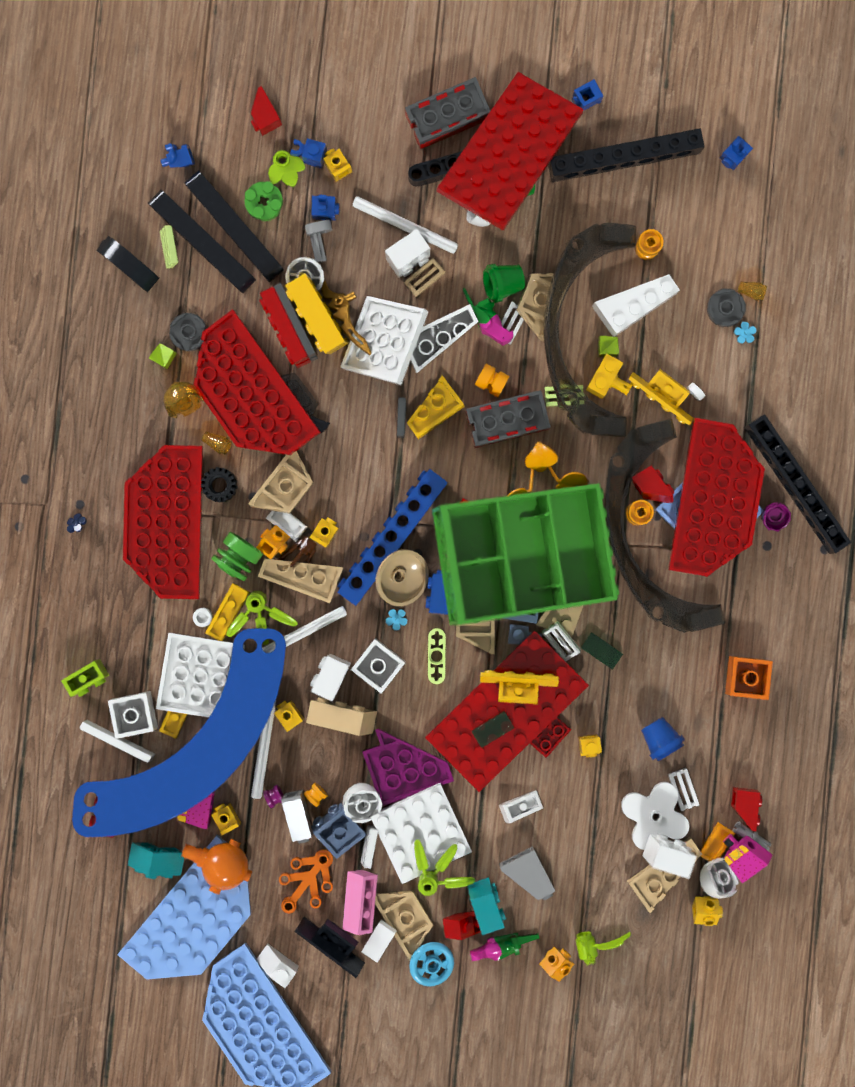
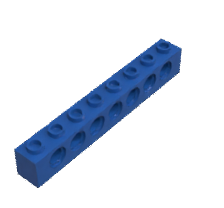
[337,469,448,606]

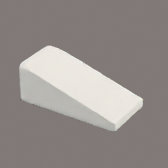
[499,790,543,823]

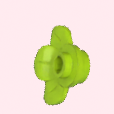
[268,150,305,187]

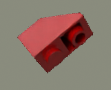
[632,465,674,504]
[731,787,762,831]
[443,911,481,940]

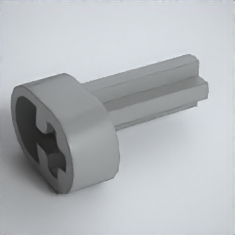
[305,220,333,263]

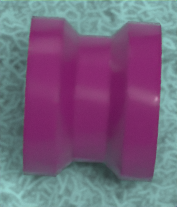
[263,785,284,809]

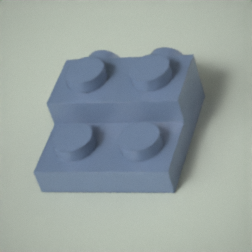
[311,803,367,859]

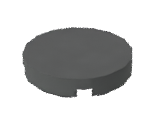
[707,289,746,327]
[169,313,207,352]

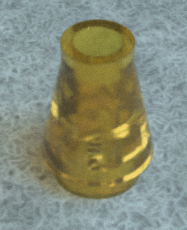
[738,281,767,301]
[202,431,232,455]

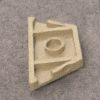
[516,272,572,342]
[248,451,313,514]
[456,619,495,654]
[375,890,433,961]

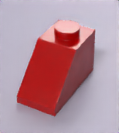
[250,86,282,136]

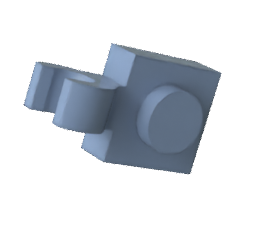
[508,624,542,645]

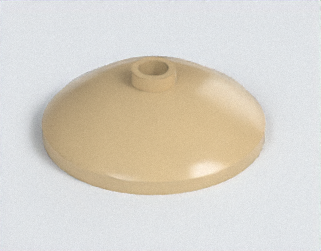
[376,549,429,606]

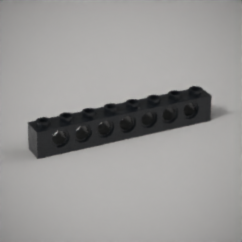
[548,128,705,183]
[744,414,852,554]

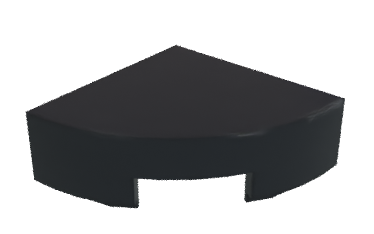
[311,416,330,434]

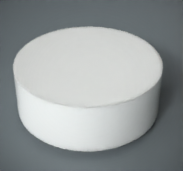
[687,382,705,401]
[193,608,213,627]

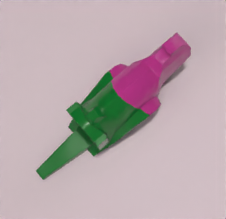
[462,288,514,346]
[470,933,539,961]

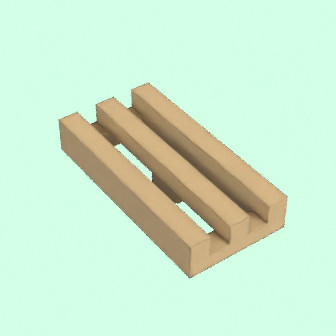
[404,258,445,297]

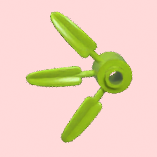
[226,591,298,645]
[414,839,475,896]
[575,931,631,965]

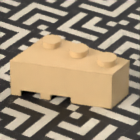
[306,697,377,736]

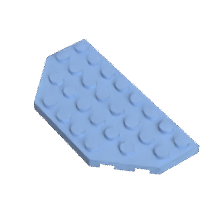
[117,835,251,979]
[202,943,331,1087]

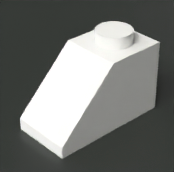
[257,944,299,988]

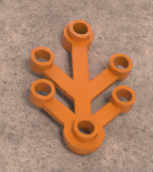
[279,849,333,914]

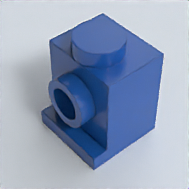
[572,79,603,111]

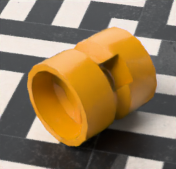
[635,229,664,260]
[475,363,510,398]
[625,500,654,526]

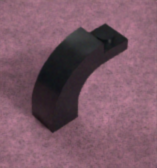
[96,236,159,293]

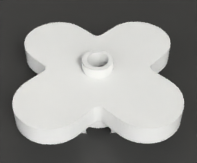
[621,782,689,850]

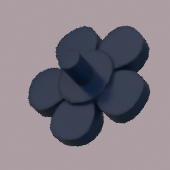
[67,513,87,533]

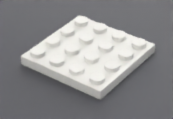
[341,296,428,385]
[156,633,245,717]
[370,783,472,884]

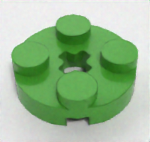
[244,181,283,221]

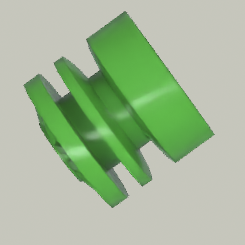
[211,531,263,581]

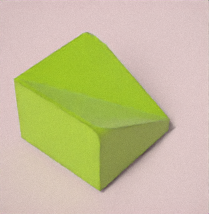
[598,336,619,357]
[149,343,177,369]

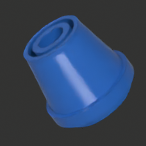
[641,717,685,761]

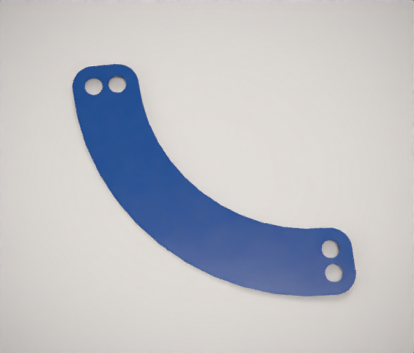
[72,629,286,837]

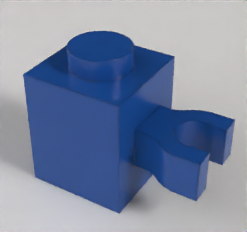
[720,136,753,171]
[290,138,327,168]
[311,195,340,221]

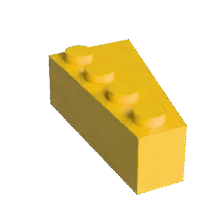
[285,273,350,354]

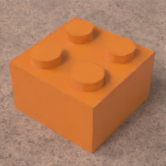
[725,656,773,700]

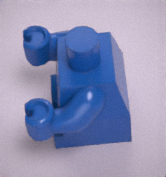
[161,143,195,168]

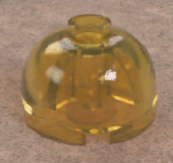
[163,382,203,418]

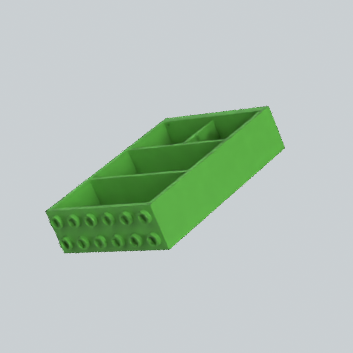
[432,483,619,625]

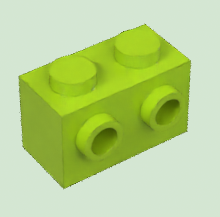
[61,659,110,697]

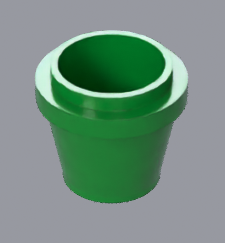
[483,264,525,303]

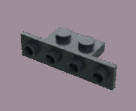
[294,917,365,978]

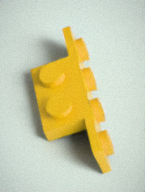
[628,369,693,425]
[480,670,559,704]

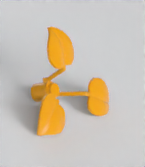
[507,442,589,496]

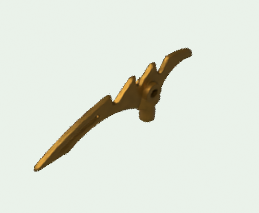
[321,281,372,355]

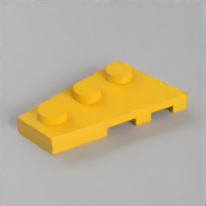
[407,375,465,440]

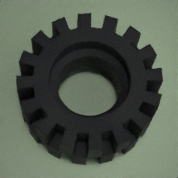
[201,467,238,502]

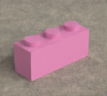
[342,870,378,935]

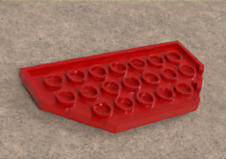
[193,309,321,455]
[668,418,765,577]
[123,445,203,599]

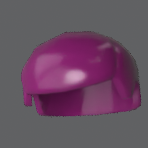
[761,502,791,532]

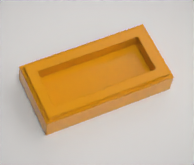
[700,822,736,862]

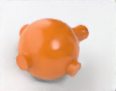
[181,839,252,895]

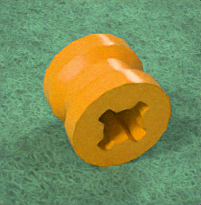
[304,782,328,807]

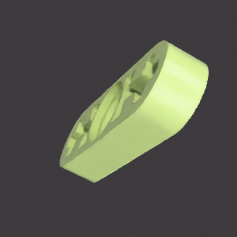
[428,628,446,684]

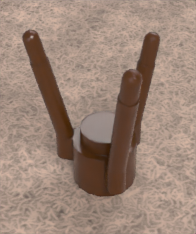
[277,536,317,567]

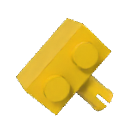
[585,354,633,399]

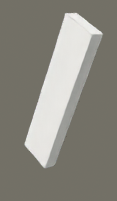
[80,720,155,763]

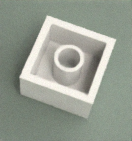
[385,229,430,278]
[351,638,406,694]
[310,654,351,701]
[108,691,158,739]
[643,833,697,879]

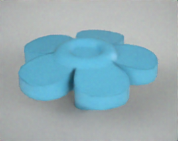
[734,322,756,344]
[386,609,408,630]

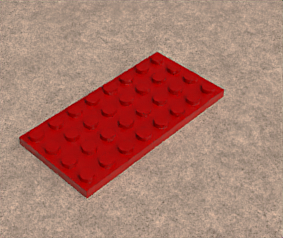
[437,72,584,231]
[425,630,589,792]

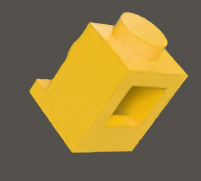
[323,148,352,182]
[309,517,339,548]
[578,734,602,757]
[211,803,241,835]

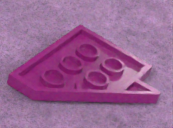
[362,728,454,806]

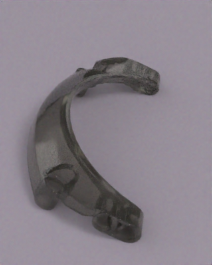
[544,223,636,437]
[605,419,726,633]

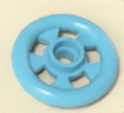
[409,942,454,987]

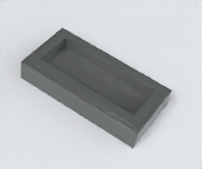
[397,397,406,438]

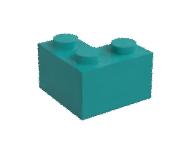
[128,842,184,879]
[467,877,506,935]

